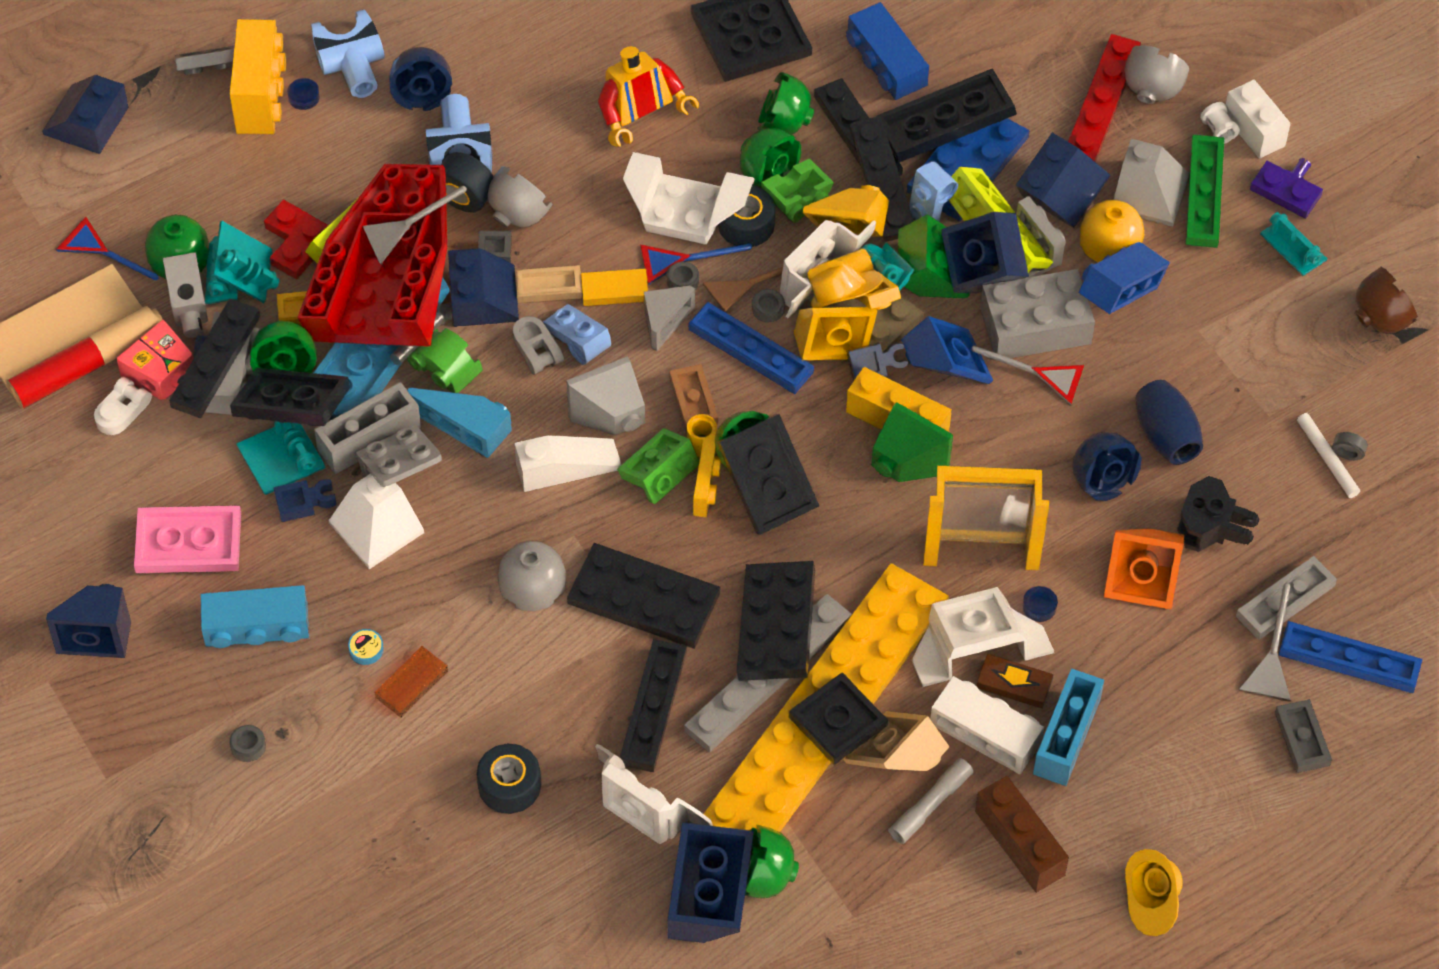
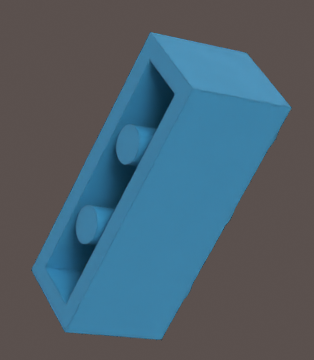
[200,585,309,648]
[1033,668,1104,786]

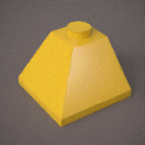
[803,185,889,237]
[794,307,877,360]

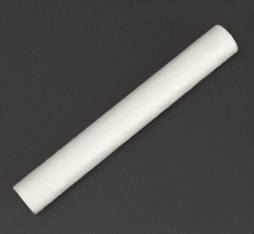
[1297,413,1360,498]

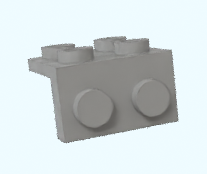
[1017,196,1066,278]
[356,425,442,487]

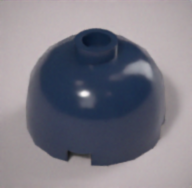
[389,47,452,111]
[1072,432,1142,501]

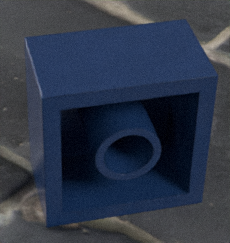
[941,212,1029,294]

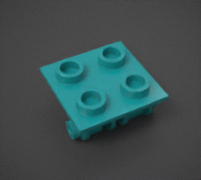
[212,221,280,303]
[236,421,326,495]

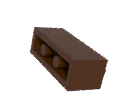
[975,775,1069,893]

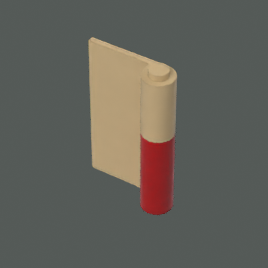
[0,264,163,409]

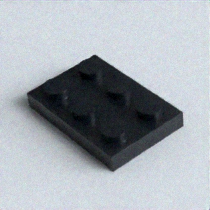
[230,367,350,426]
[717,414,820,535]

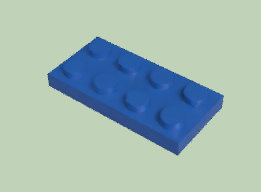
[906,118,1029,222]

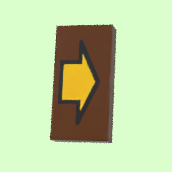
[976,654,1054,709]

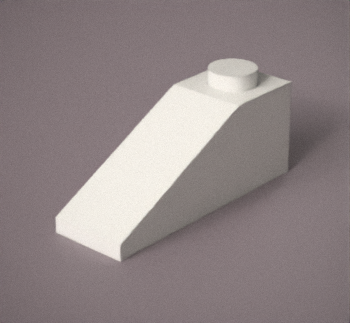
[515,436,621,492]

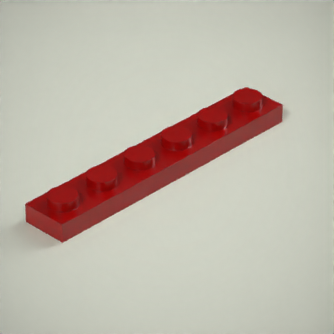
[1068,34,1141,162]

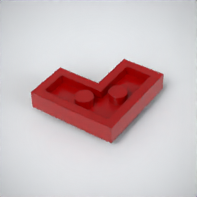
[264,199,329,280]

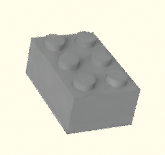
[980,269,1095,361]

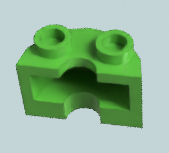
[761,158,834,223]
[407,328,483,393]

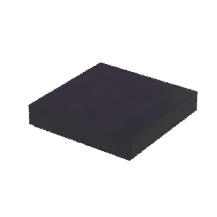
[789,672,888,765]

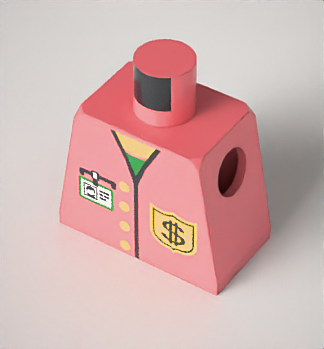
[117,320,194,400]

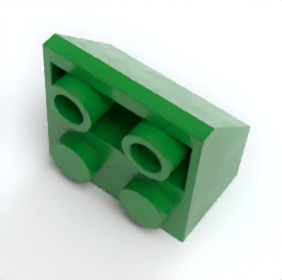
[898,214,970,298]

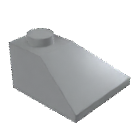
[1113,139,1189,227]
[566,356,645,435]

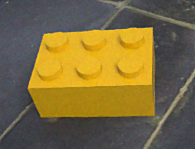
[230,19,286,134]

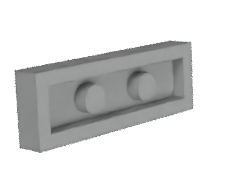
[1236,556,1337,640]

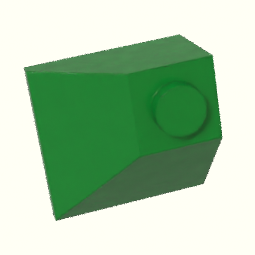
[871,402,953,482]

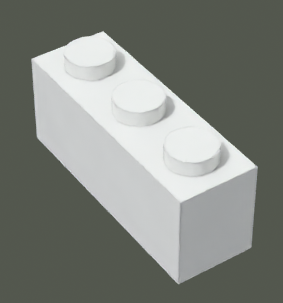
[930,676,1044,774]

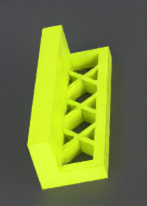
[949,167,1053,273]

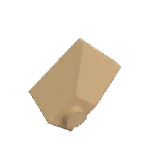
[843,711,949,771]

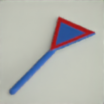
[56,217,159,281]
[640,243,753,285]

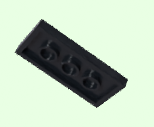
[876,68,1017,163]
[567,543,720,649]
[737,561,815,681]

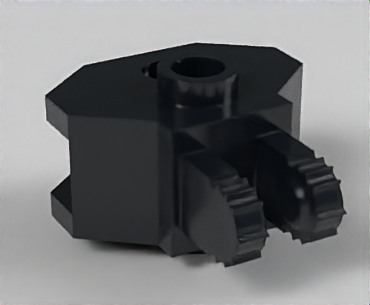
[1177,476,1260,552]

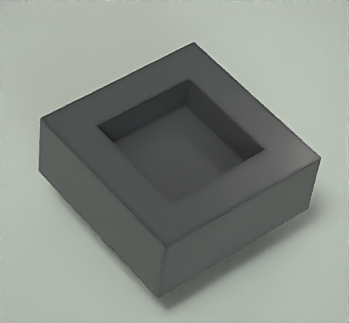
[478,231,512,263]

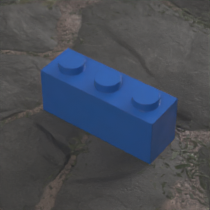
[846,2,929,100]
[1078,241,1170,314]

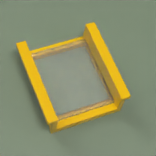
[923,466,1049,570]

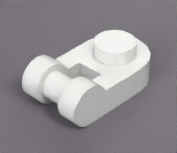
[94,376,152,435]

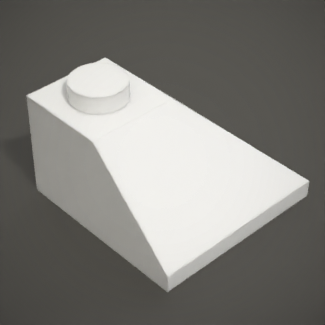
[329,473,424,569]

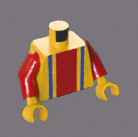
[598,46,699,147]

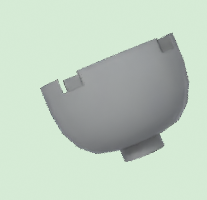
[1125,45,1190,104]
[487,166,553,228]
[498,541,566,611]

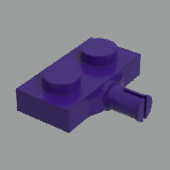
[1250,158,1323,219]

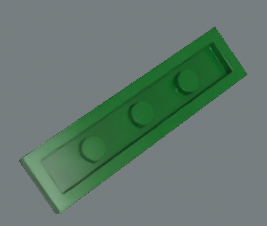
[1185,135,1224,248]

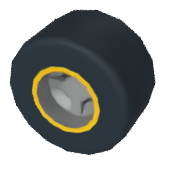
[441,152,494,213]
[718,185,776,247]
[476,743,541,814]

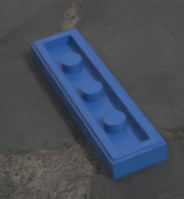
[688,302,814,394]
[1278,621,1423,693]

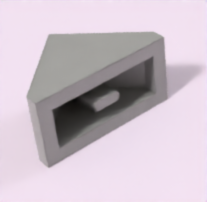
[644,285,695,351]

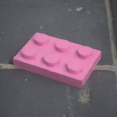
[134,506,241,573]

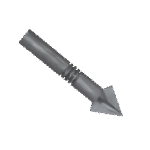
[390,302,453,365]

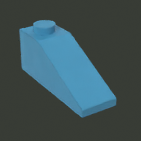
[407,388,512,458]

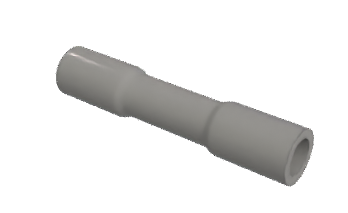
[888,758,973,844]

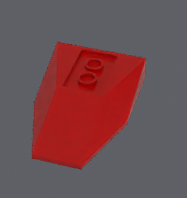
[297,164,448,347]

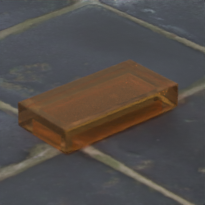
[375,646,448,718]

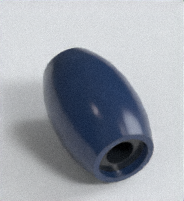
[1135,380,1203,465]

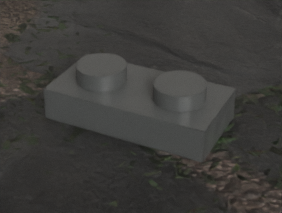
[175,45,235,75]
[1275,699,1332,773]

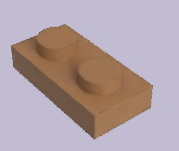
[669,364,718,432]

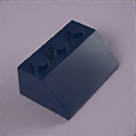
[667,822,754,943]

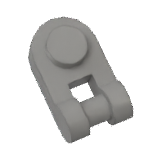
[513,316,564,375]

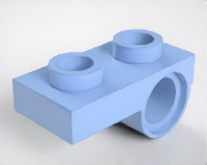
[909,162,958,222]
[543,304,611,365]

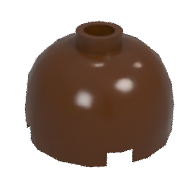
[1355,267,1418,334]

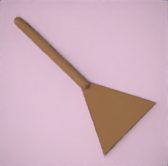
[703,267,783,312]

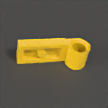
[833,249,901,310]
[687,414,721,517]

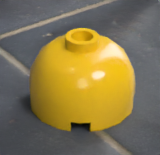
[1080,200,1144,262]

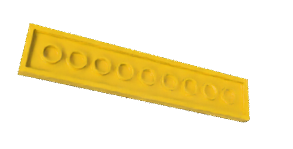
[704,563,949,832]

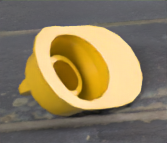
[808,260,883,308]
[1125,849,1183,936]

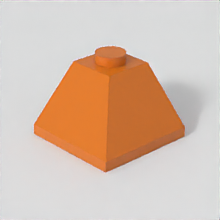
[1104,529,1184,609]

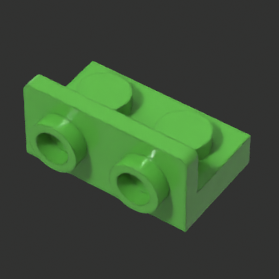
[617,428,700,504]

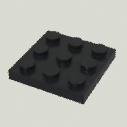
[691,0,812,82]

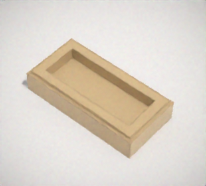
[515,265,583,303]

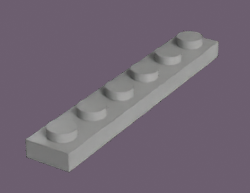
[684,594,852,753]

